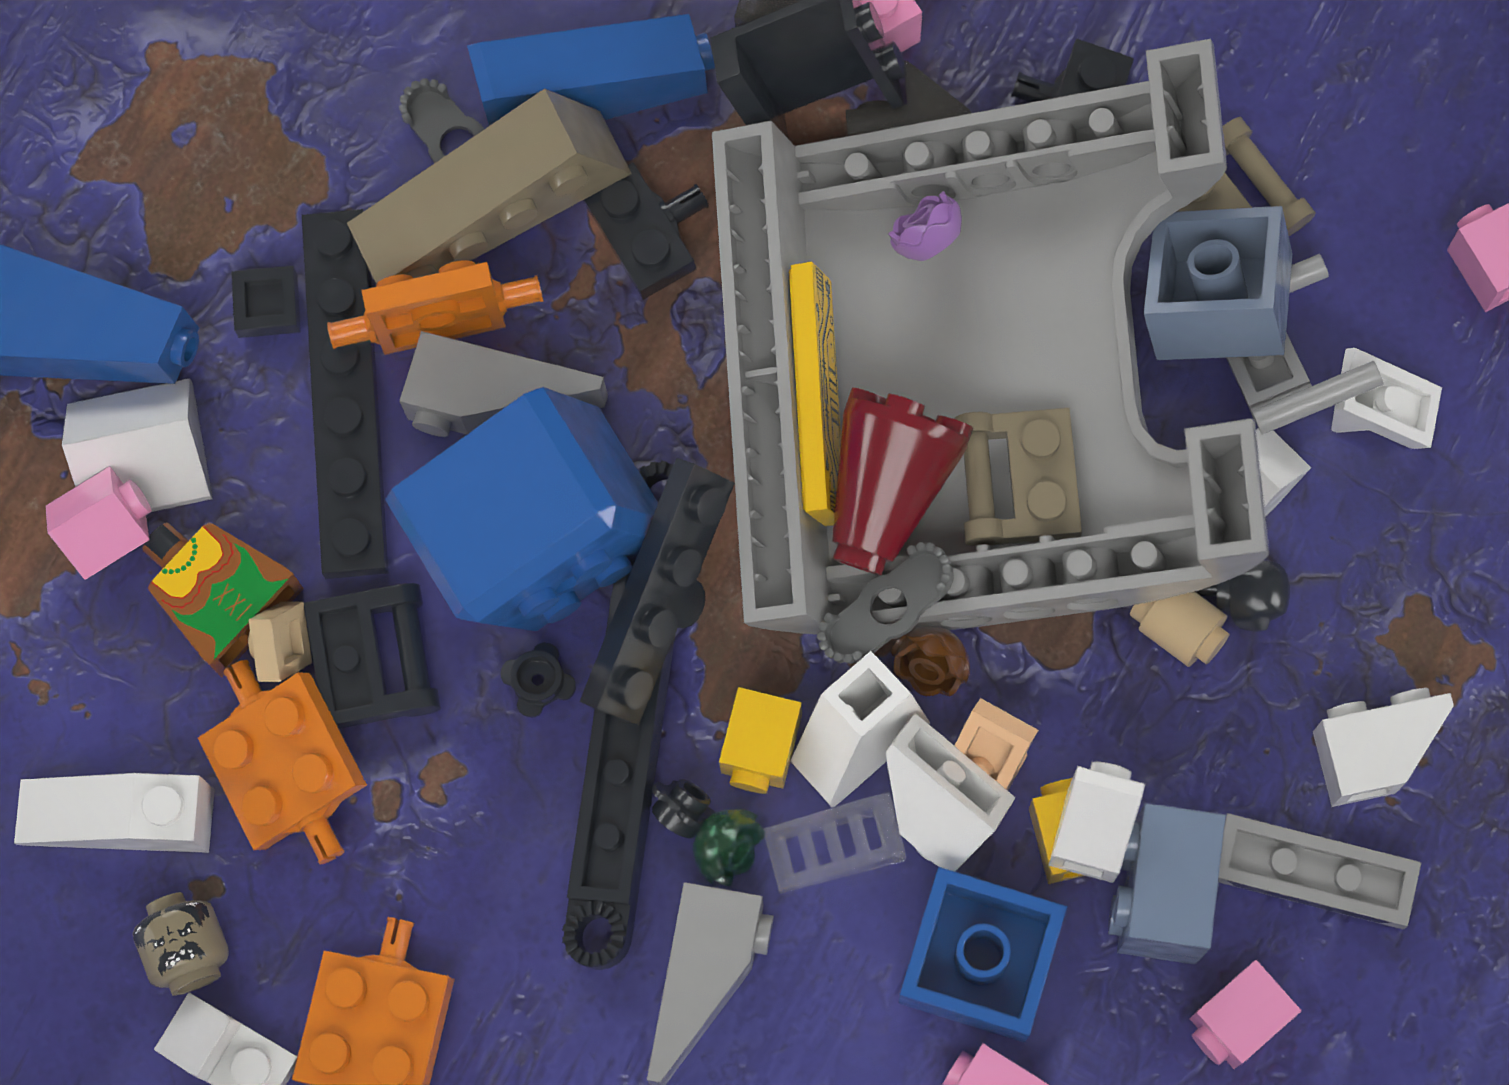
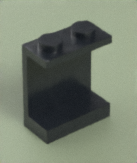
[710,0,907,138]

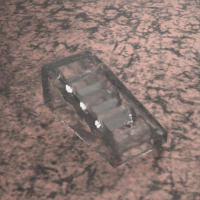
[763,792,906,893]

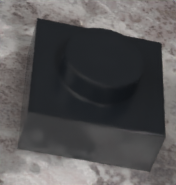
[231,266,301,338]

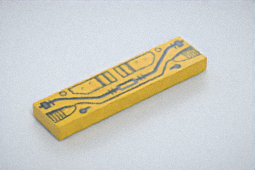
[789,261,841,526]

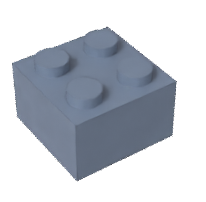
[1144,206,1293,360]
[1108,803,1226,964]

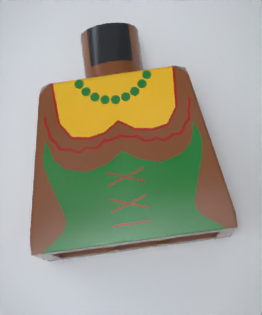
[142,522,304,678]

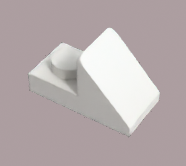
[1331,348,1442,449]
[154,993,298,1085]

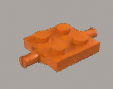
[327,260,544,355]
[198,660,367,865]
[292,917,454,1085]

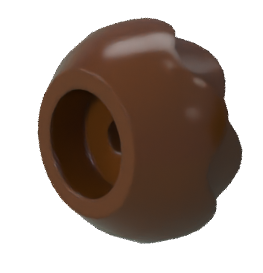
[891,626,970,697]

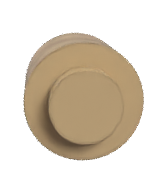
[1130,591,1229,667]

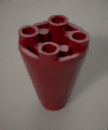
[832,387,973,576]

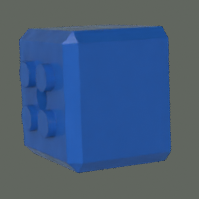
[385,387,658,631]

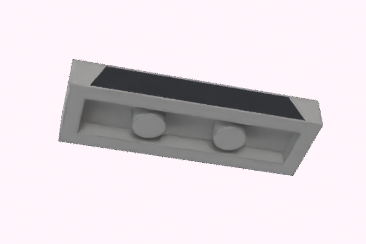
[1218,813,1421,929]

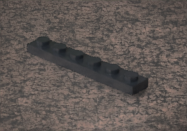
[302,209,389,579]

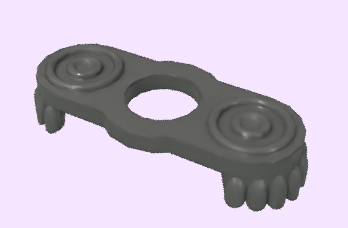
[399,78,484,163]
[817,542,954,664]

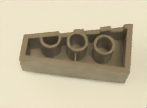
[347,88,632,284]

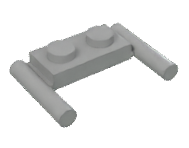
[1226,254,1384,435]

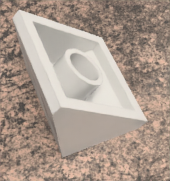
[62,378,213,512]

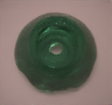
[693,808,765,886]

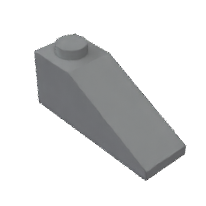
[400,331,608,437]
[647,882,774,1085]

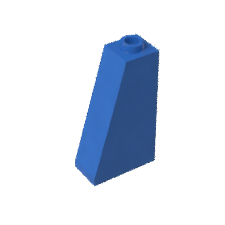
[467,14,715,126]
[0,244,200,384]

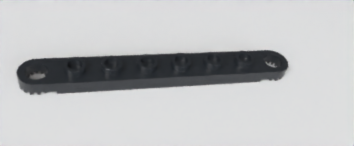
[562,461,675,970]

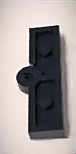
[579,458,735,725]

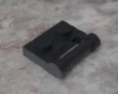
[304,583,441,729]

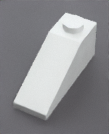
[14,773,214,853]

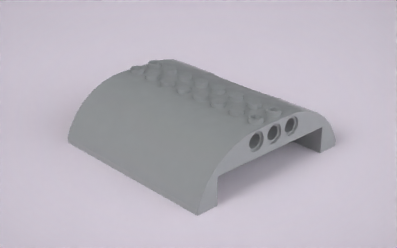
[712,39,1269,634]

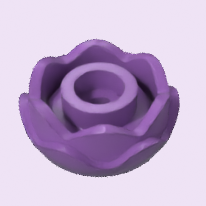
[888,191,962,261]

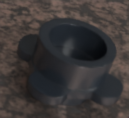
[500,642,576,718]
[651,779,720,839]

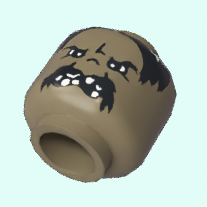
[133,892,229,995]

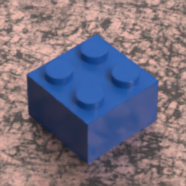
[898,867,1067,1043]

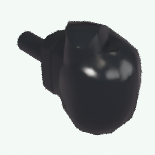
[1195,560,1290,632]

